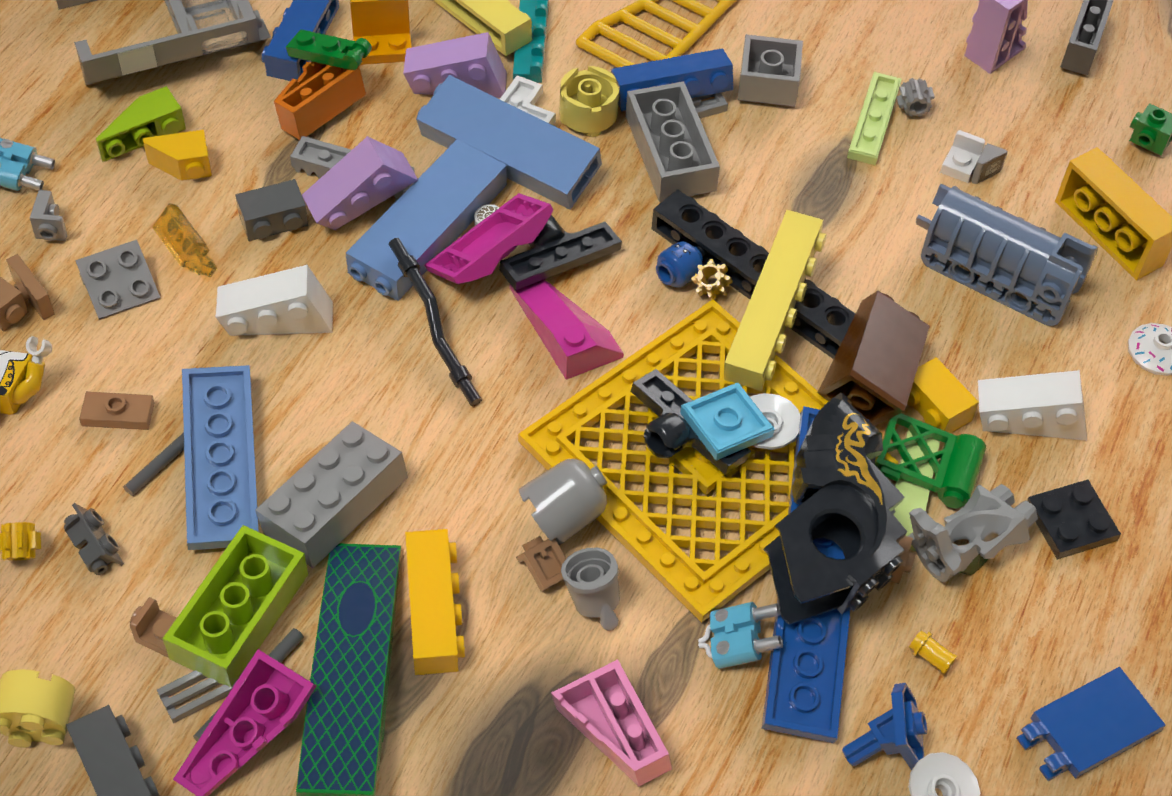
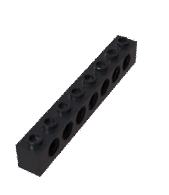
[651,189,856,359]

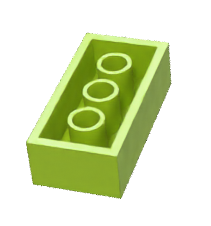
[162,525,308,687]

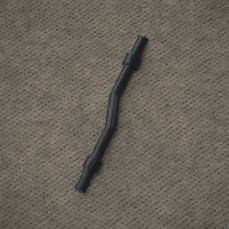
[388,238,482,406]

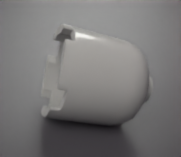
[519,459,608,546]

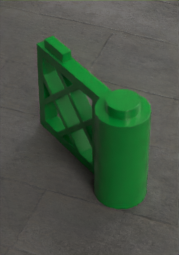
[875,413,986,509]

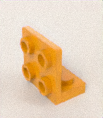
[350,0,412,65]

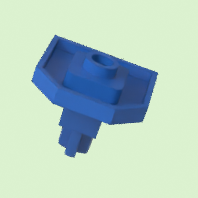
[842,682,927,770]

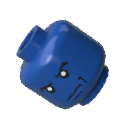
[656,241,703,288]

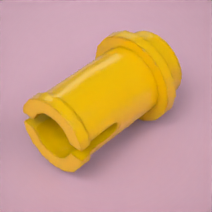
[909,630,957,674]

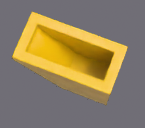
[143,129,212,181]

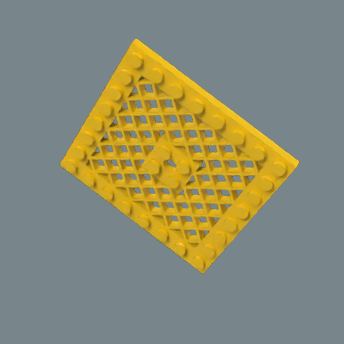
[518,299,898,623]

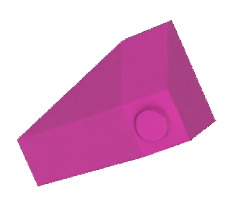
[510,279,624,380]
[173,649,317,796]

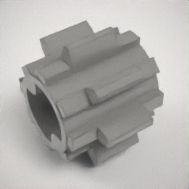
[897,78,935,117]

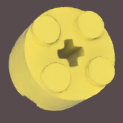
[559,66,619,137]
[0,669,75,748]

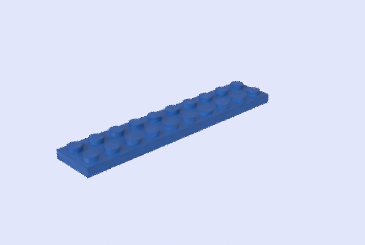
[761,406,850,743]

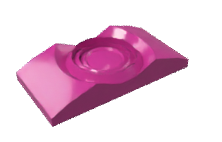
[425,193,553,284]

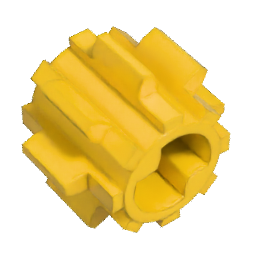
[691,259,733,300]
[0,522,41,561]

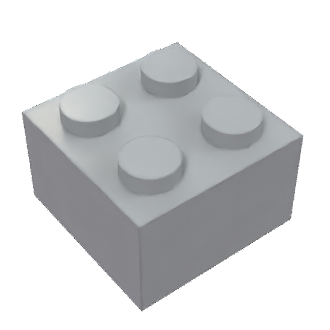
[738,34,803,106]

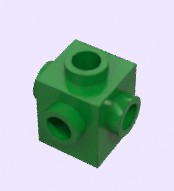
[1129,103,1172,156]

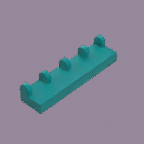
[513,0,549,83]

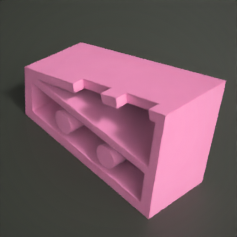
[551,660,672,787]

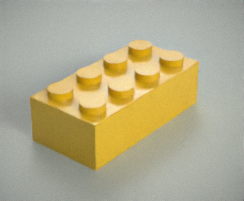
[1055,147,1172,281]

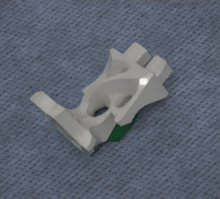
[908,484,1038,582]

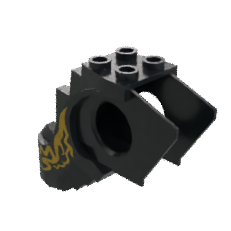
[763,393,907,625]

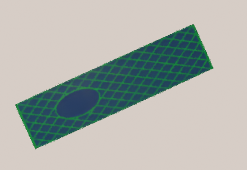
[296,543,401,796]

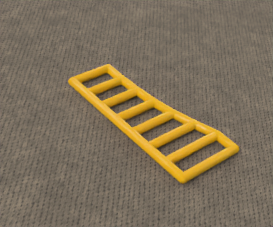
[576,0,736,68]

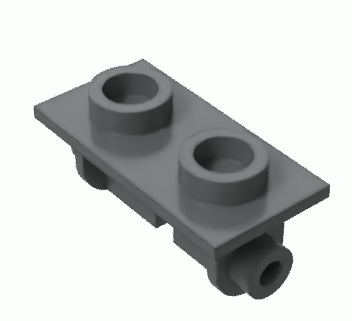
[64,503,124,575]

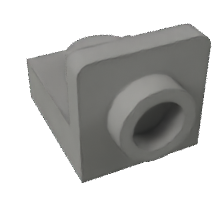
[30,190,67,241]

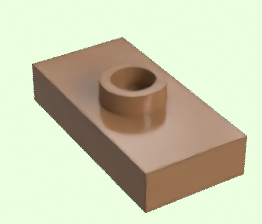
[6,254,55,320]
[79,391,155,430]

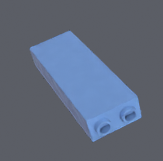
[416,75,602,210]
[346,139,507,301]

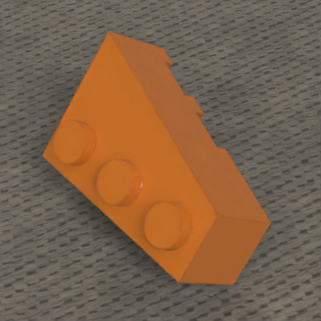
[274,61,366,140]

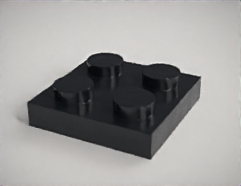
[1027,479,1121,560]

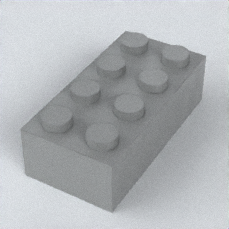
[626,81,720,202]
[255,421,408,568]

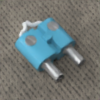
[0,138,55,191]
[698,602,783,669]

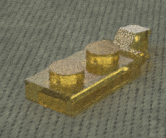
[152,203,217,277]

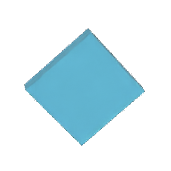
[680,382,775,461]

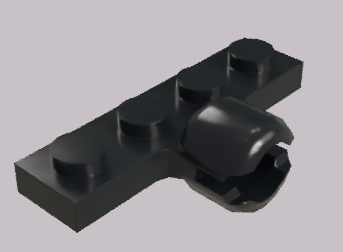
[499,215,622,291]
[630,369,751,475]

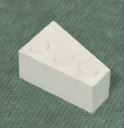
[216,265,333,336]
[978,370,1087,441]

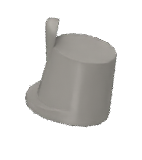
[561,547,620,631]

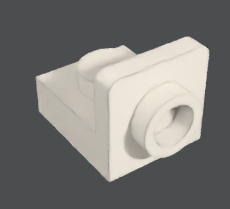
[940,130,985,183]

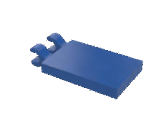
[1016,666,1166,781]

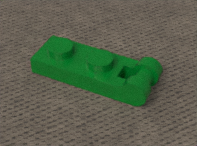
[286,29,372,70]

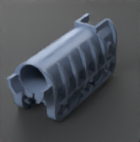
[916,184,1098,326]

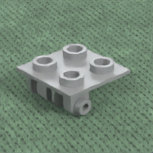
[75,240,160,319]

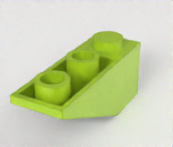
[95,86,186,162]

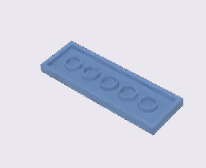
[182,365,259,550]

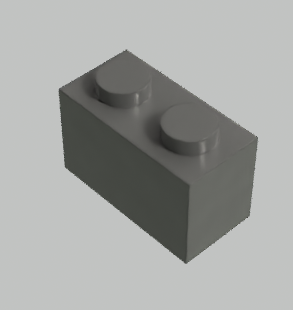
[235,179,308,241]

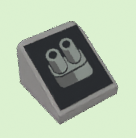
[971,143,1008,184]

